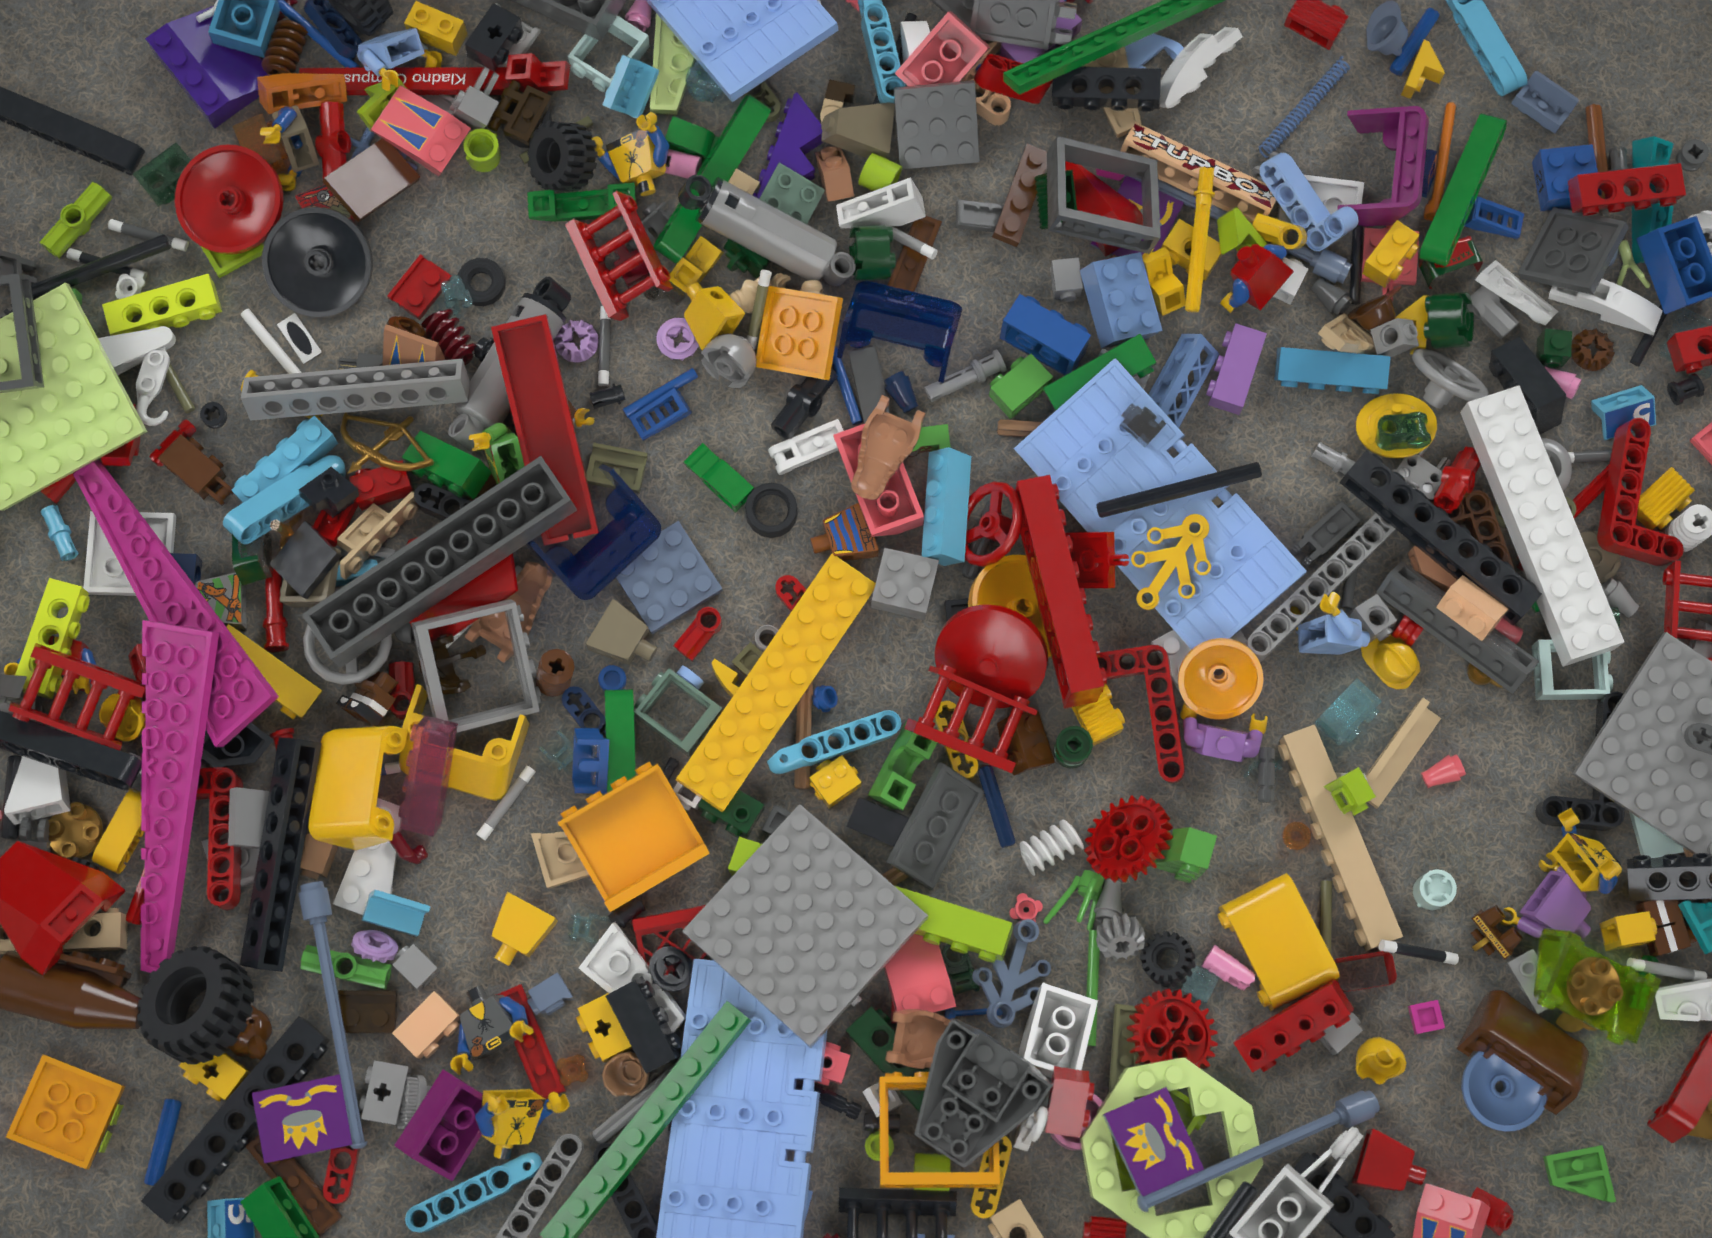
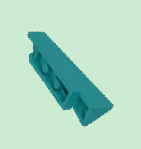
[1632,136,1674,264]

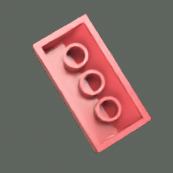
[833,424,924,537]

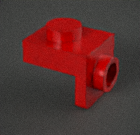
[1471,1187,1514,1236]

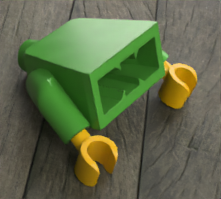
[469,423,525,484]

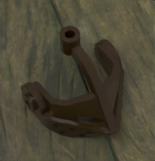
[419,633,486,694]

